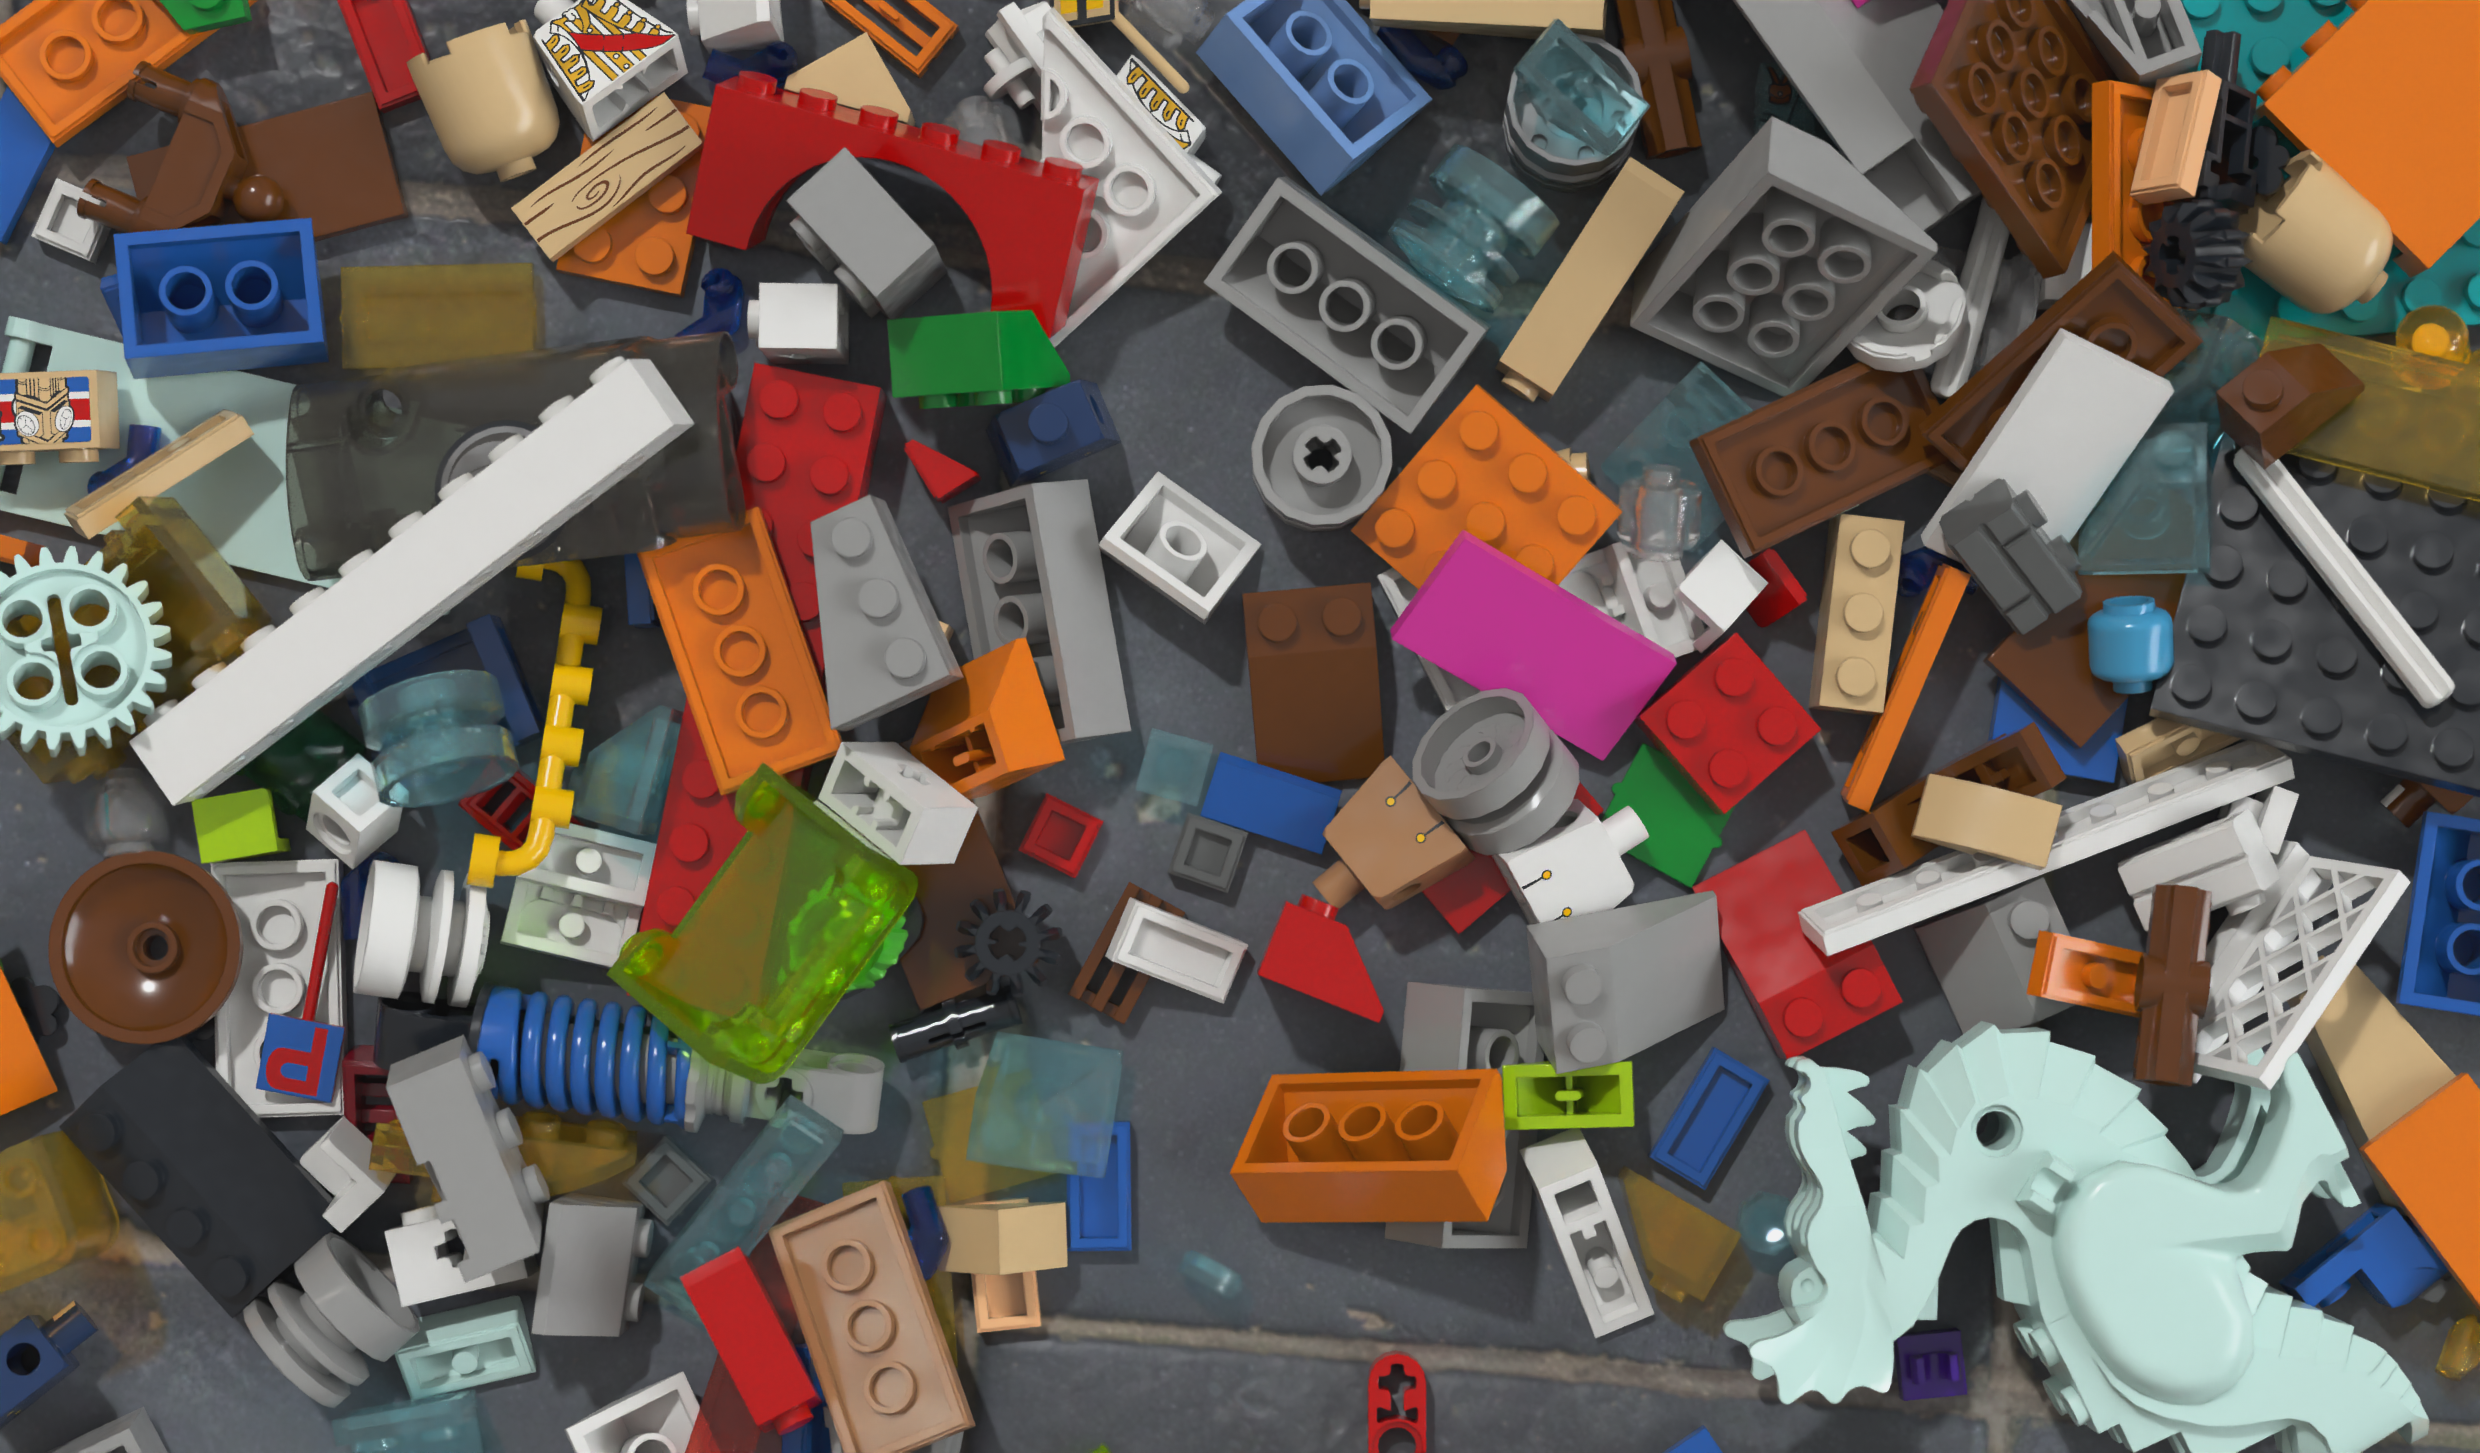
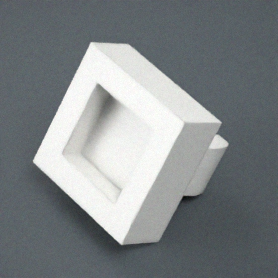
[2217,786,2299,855]

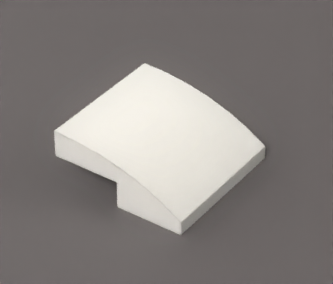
[1558,526,1705,658]
[500,823,657,973]

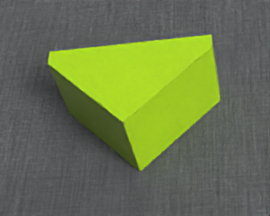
[1502,1061,1635,1130]

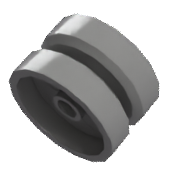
[1251,385,1392,532]
[1412,688,1580,855]

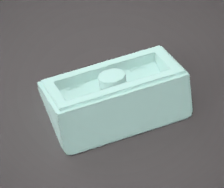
[394,1296,537,1401]

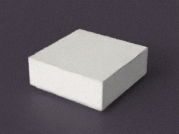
[31,178,111,264]

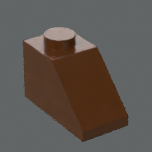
[2216,343,2365,470]

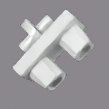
[983,1,1051,114]

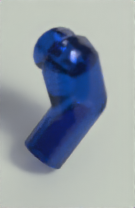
[340,851,401,940]

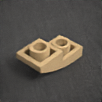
[1911,774,2063,871]

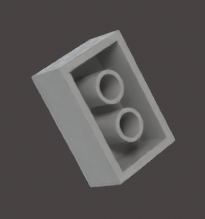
[786,147,948,319]

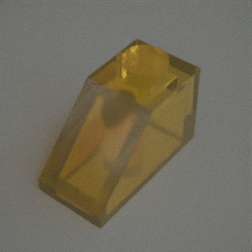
[1618,1165,1742,1303]

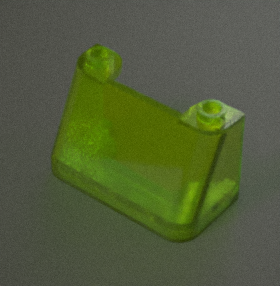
[607,763,918,1084]

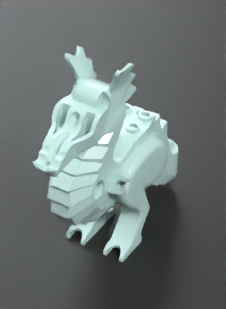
[1723,1021,2429,1453]

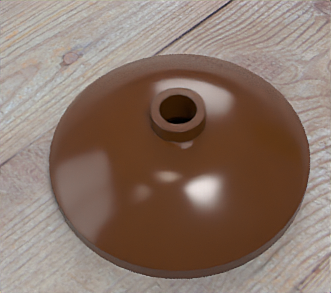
[48,850,244,1044]

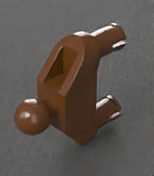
[77,61,284,233]

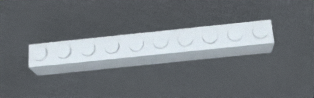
[129,356,695,806]

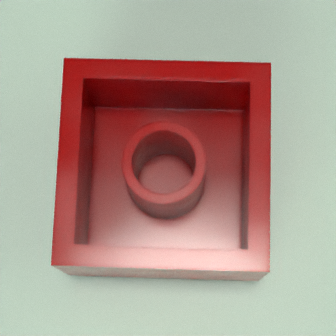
[1634,632,1821,815]

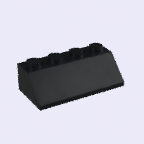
[59,1036,336,1319]

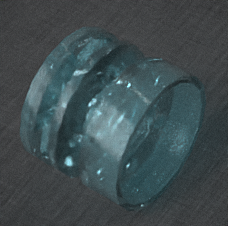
[1388,144,1560,314]

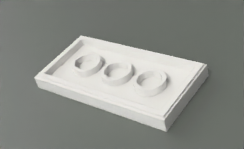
[1921,328,2174,563]
[211,859,348,1118]

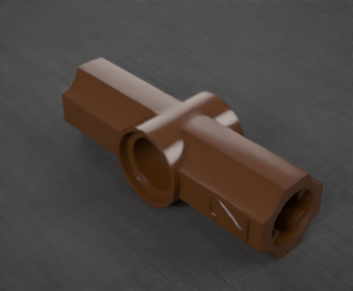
[1614,0,1702,160]
[2132,884,2212,1088]

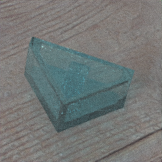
[1513,19,1650,156]

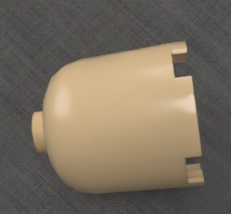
[406,19,560,182]
[2238,149,2394,314]

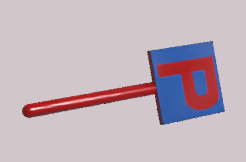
[256,882,346,1103]

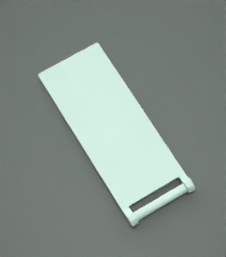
[0,316,475,616]

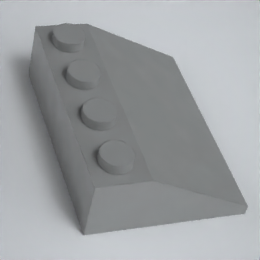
[1630,116,1937,397]

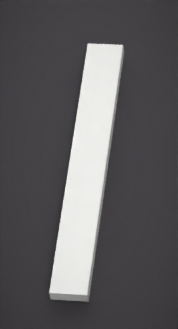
[1798,740,2295,956]

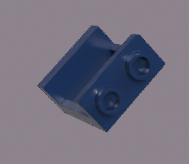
[346,614,545,794]

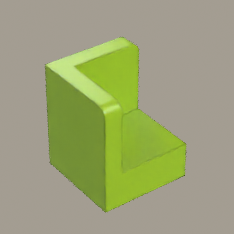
[191,788,291,864]

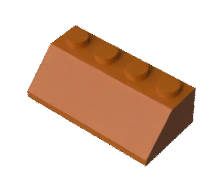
[1230,1069,1507,1223]

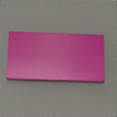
[1390,530,1677,761]

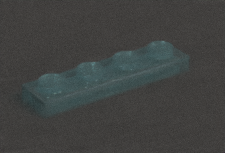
[643,1095,844,1319]

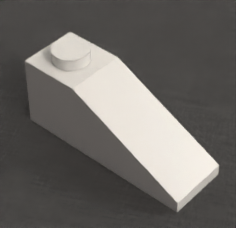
[1519,1128,1654,1338]

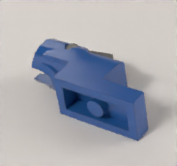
[2279,1203,2457,1308]

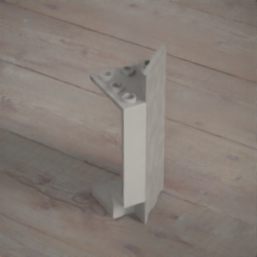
[1733,0,1982,233]

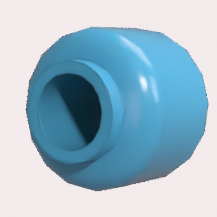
[2087,596,2174,694]

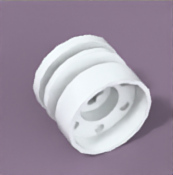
[353,860,490,1008]

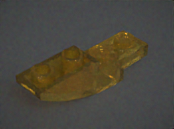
[369,1111,637,1202]

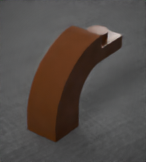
[1831,722,2067,886]

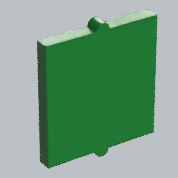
[1600,743,1736,888]

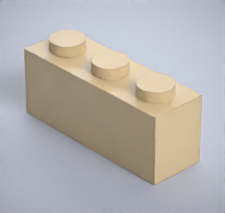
[1808,514,1905,716]

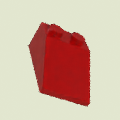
[1691,830,1903,1060]

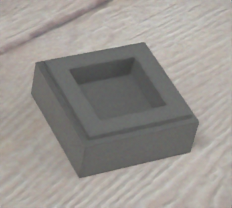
[1167,812,1248,893]
[621,1135,714,1226]

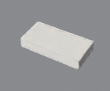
[1105,897,1248,1004]

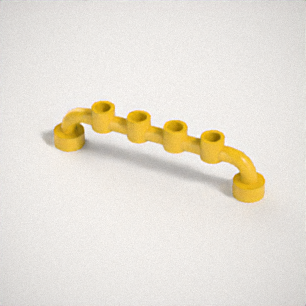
[467,544,603,888]

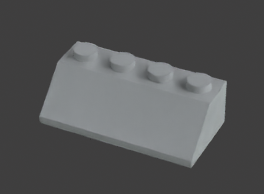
[1203,176,1492,434]
[948,479,1131,745]
[1385,982,1544,1248]

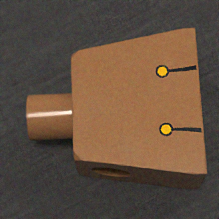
[1312,755,1476,910]

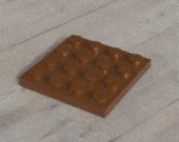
[1909,0,2120,279]

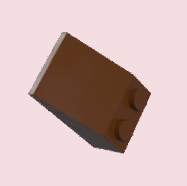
[1242,582,1385,783]

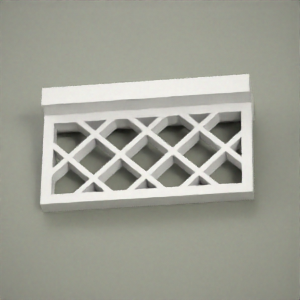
[2192,840,2410,1090]

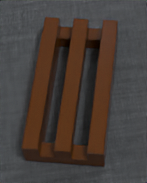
[1068,882,1185,1025]

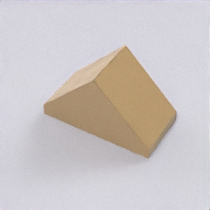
[784,32,916,126]
[937,1201,1068,1275]

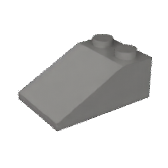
[1526,890,1725,1074]

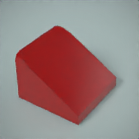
[904,439,981,504]
[1746,548,1807,628]

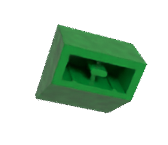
[887,310,1070,409]

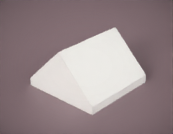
[1099,471,1261,625]
[564,1371,721,1453]

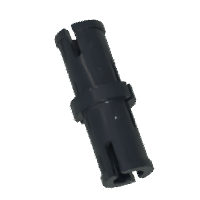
[888,985,1023,1063]

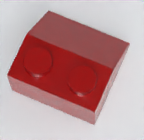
[1257,894,1384,1023]

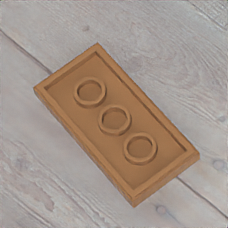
[767,1181,976,1453]

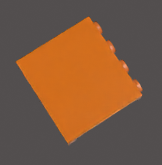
[2253,0,2480,278]

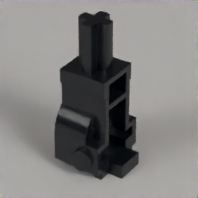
[2171,29,2258,215]

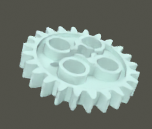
[0,546,173,757]

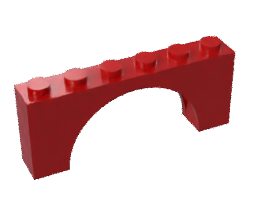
[686,71,1099,338]

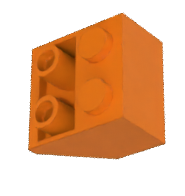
[910,637,1065,800]

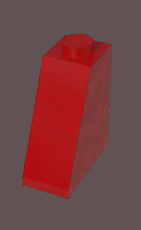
[679,1246,823,1436]

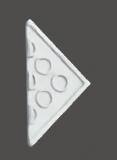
[1040,7,1222,348]

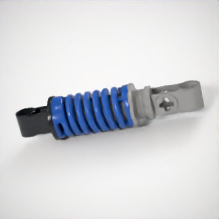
[373,981,885,1134]

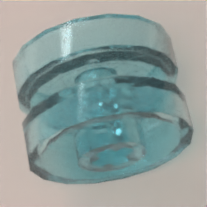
[358,669,519,808]

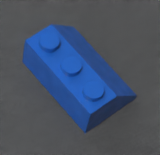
[113,218,329,379]
[2396,811,2480,1017]

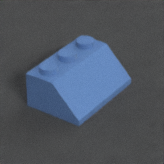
[1196,0,1433,196]

